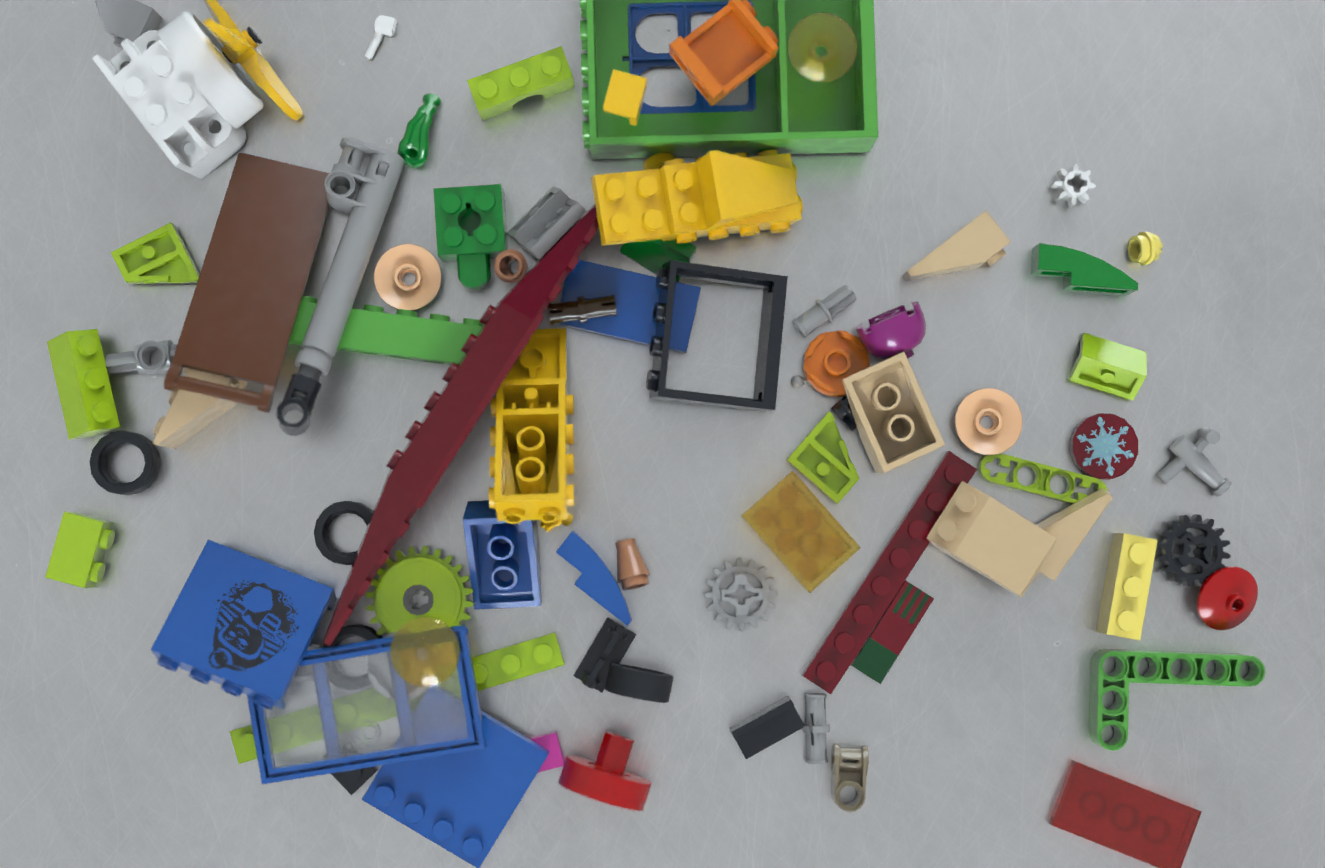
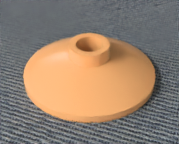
[374,244,442,311]
[955,388,1023,455]

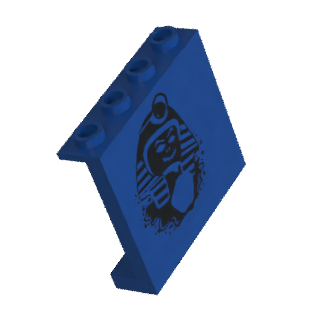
[151,540,337,710]

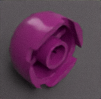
[856,302,926,359]

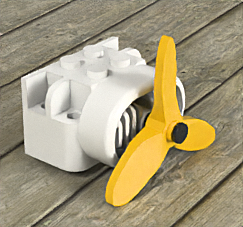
[92,0,303,180]

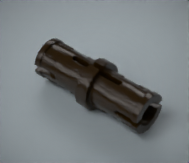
[547,294,617,325]

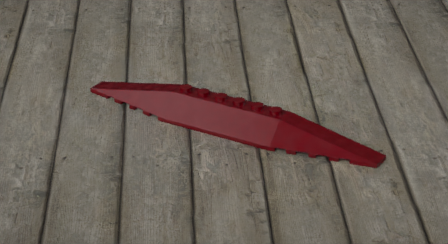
[324,203,599,646]

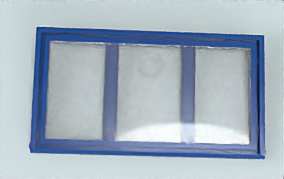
[247,625,487,784]

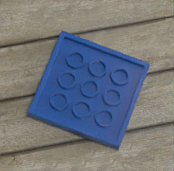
[361,682,549,868]

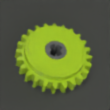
[366,546,475,649]

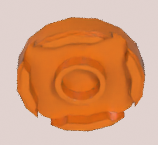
[803,330,870,397]

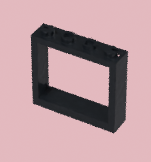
[646,260,788,412]

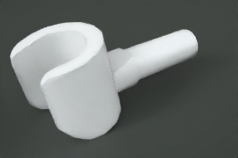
[364,15,397,60]

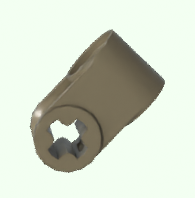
[831,744,869,812]

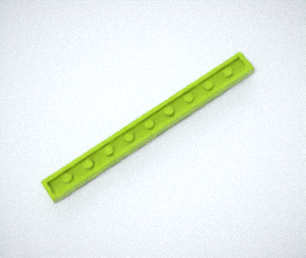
[229,632,565,764]

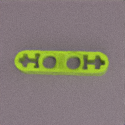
[977,453,1108,504]

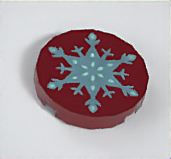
[1070,413,1138,480]

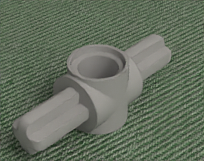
[105,340,177,375]

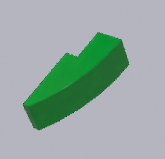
[1030,243,1138,295]

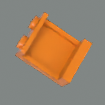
[669,0,778,107]

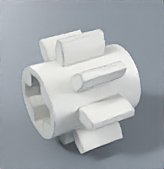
[1051,164,1096,208]

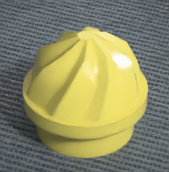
[1128,232,1163,265]

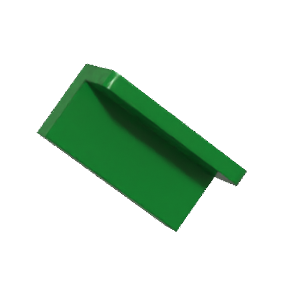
[620,239,697,282]

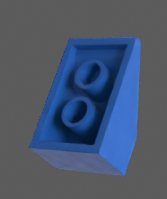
[463,500,542,610]

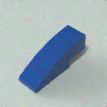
[556,531,632,626]

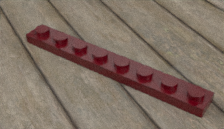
[802,451,977,694]

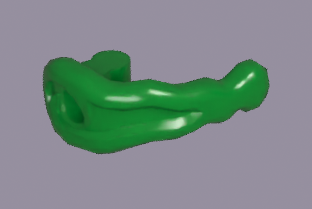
[397,93,441,168]

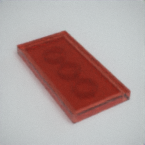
[1049,760,1202,868]

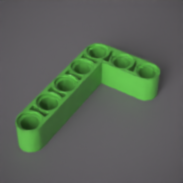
[1089,649,1265,751]

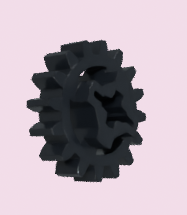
[1154,514,1231,587]

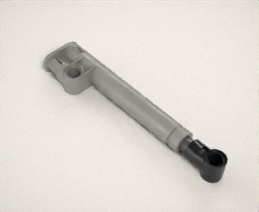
[276,137,405,436]

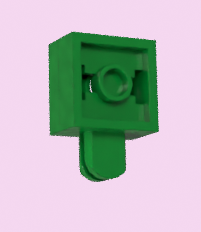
[433,184,508,291]

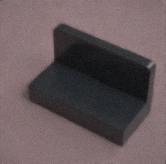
[729,696,804,759]

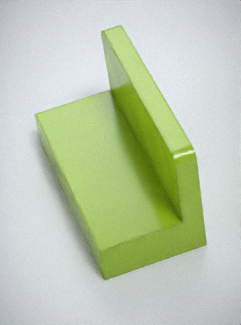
[1070,333,1147,400]

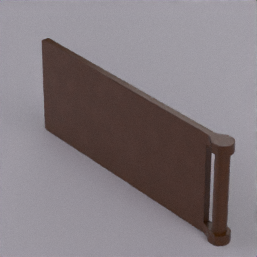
[164,153,334,413]

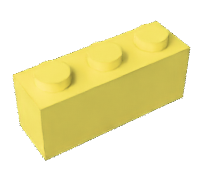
[1096,533,1158,641]

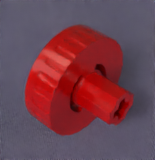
[558,731,652,811]

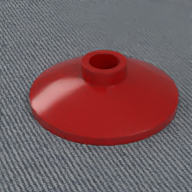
[1197,566,1258,630]

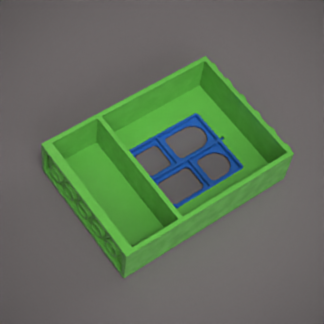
[580,0,878,159]

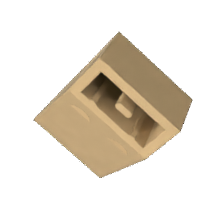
[153,368,248,449]

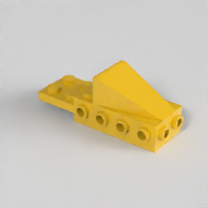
[591,150,803,246]
[489,328,575,524]

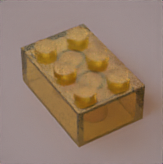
[740,471,861,593]

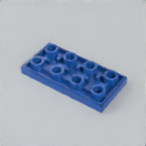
[556,259,701,353]

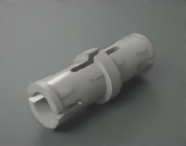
[803,693,830,764]

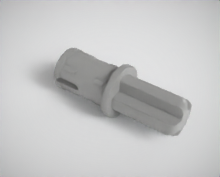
[792,285,856,338]

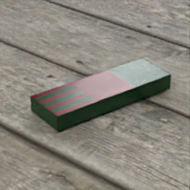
[851,580,934,684]

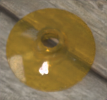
[788,13,857,82]
[390,617,460,687]

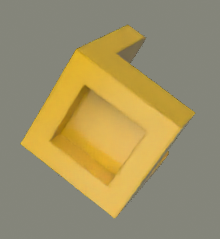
[603,69,647,126]

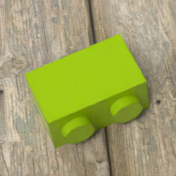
[45,512,115,588]

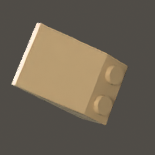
[841,352,945,473]
[926,481,1058,598]

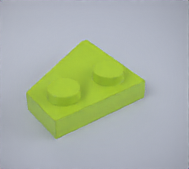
[111,222,200,284]
[786,411,860,504]

